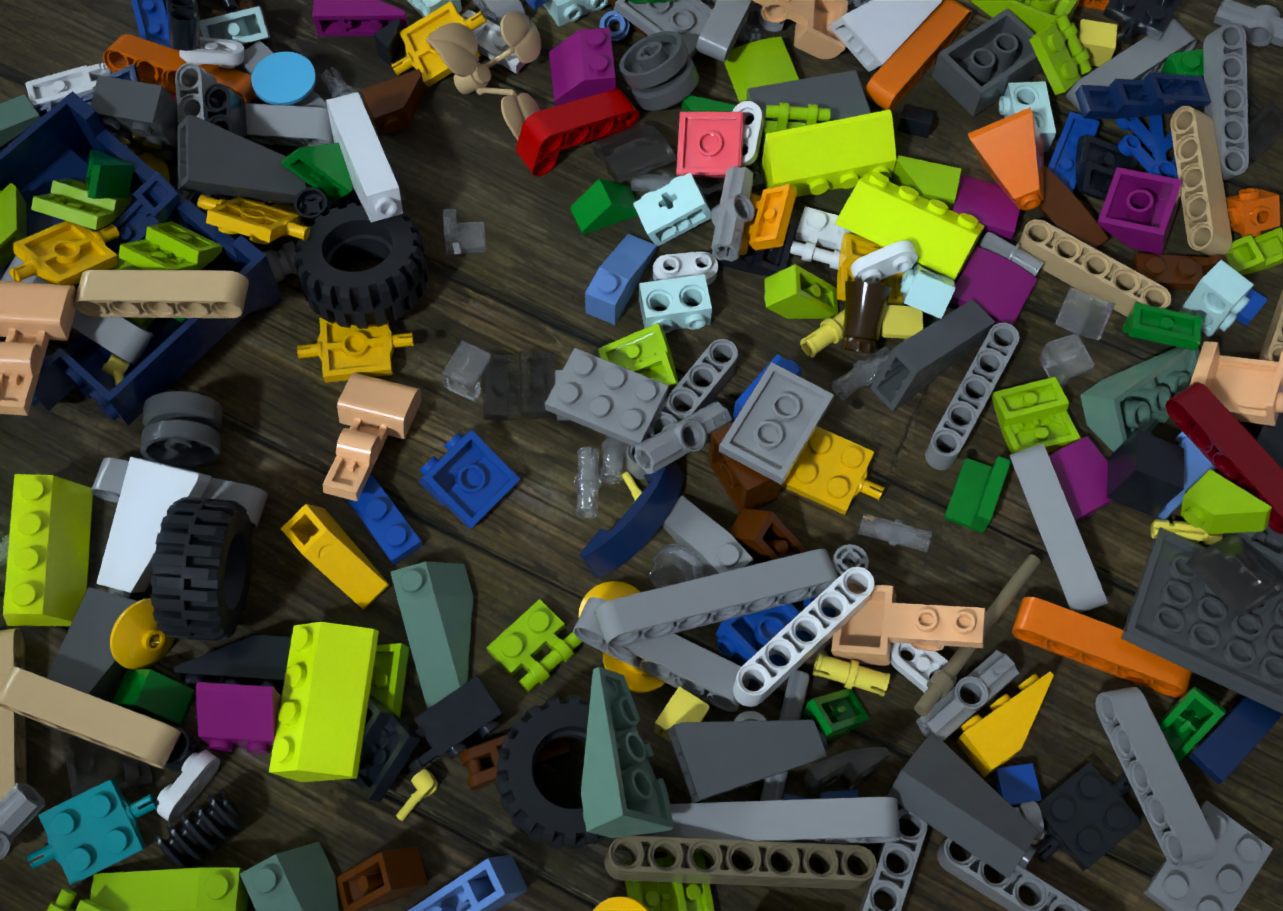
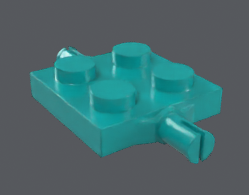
[27,778,158,886]

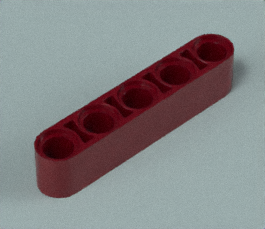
[1165,382,1283,534]

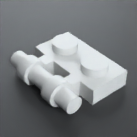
[790,206,857,270]

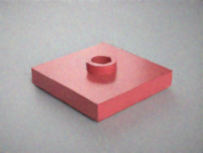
[676,112,745,178]

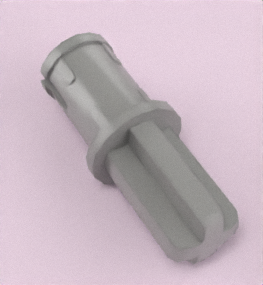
[980,232,1044,277]

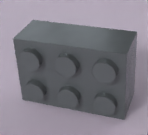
[932,8,1042,117]
[90,75,178,161]

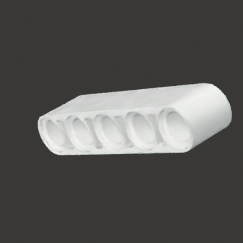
[733,567,875,707]

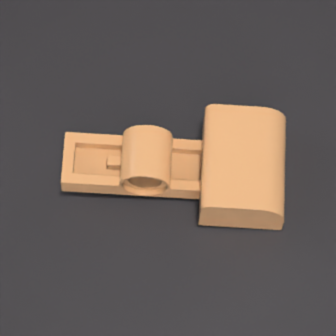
[752,0,848,59]
[0,281,77,416]
[322,373,422,501]
[831,584,986,666]

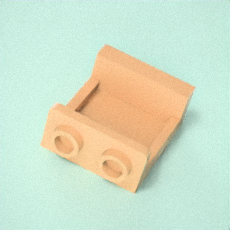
[1189,341,1283,426]

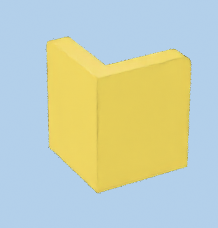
[1078,19,1117,67]
[881,305,923,341]
[654,686,709,743]

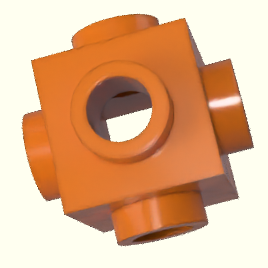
[1226,188,1280,237]

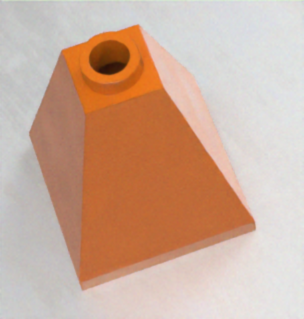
[968,107,1044,210]

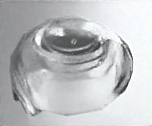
[649,543,704,589]

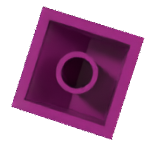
[549,28,616,106]
[1098,167,1182,254]
[196,682,281,755]

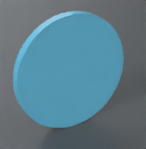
[251,52,316,106]

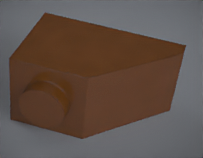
[361,69,425,137]
[729,508,808,564]
[336,847,428,911]

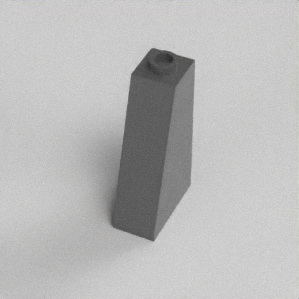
[745,70,871,124]
[178,115,309,206]
[870,299,995,412]
[41,587,138,732]
[667,720,827,803]
[887,733,1038,878]

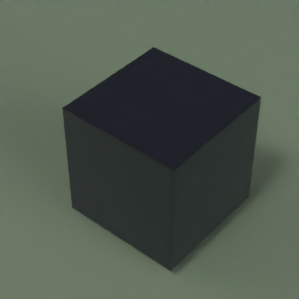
[1106,429,1184,516]

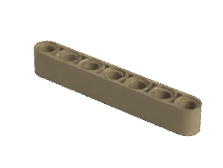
[604,836,877,889]

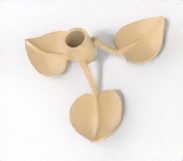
[426,11,541,141]

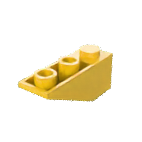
[281,504,390,609]
[956,671,1054,778]

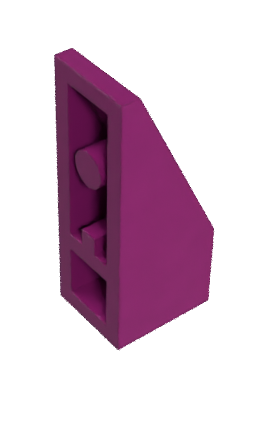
[312,0,408,36]

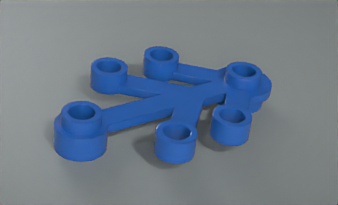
[1115,114,1178,179]

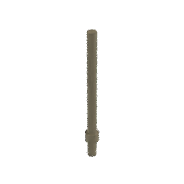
[914,554,1041,717]

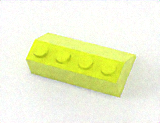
[761,110,897,197]
[835,172,985,280]
[3,474,93,626]
[269,622,379,782]

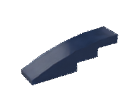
[1075,72,1211,119]
[1188,696,1283,784]

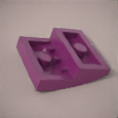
[952,175,1020,239]
[949,246,1037,326]
[1049,436,1114,522]

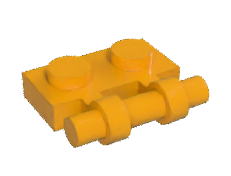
[740,184,797,255]

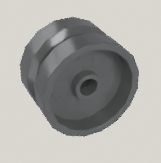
[619,31,700,111]
[140,391,223,468]

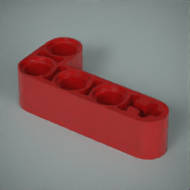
[516,89,640,177]

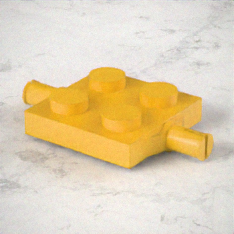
[391,1,487,87]
[197,194,310,244]
[10,221,119,286]
[297,318,414,383]
[782,426,885,515]

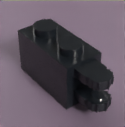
[409,676,505,773]

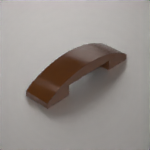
[1037,165,1108,249]

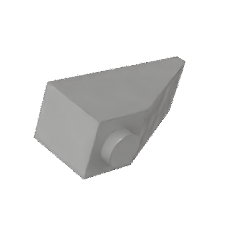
[662,496,753,576]

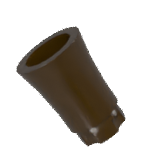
[842,281,892,354]

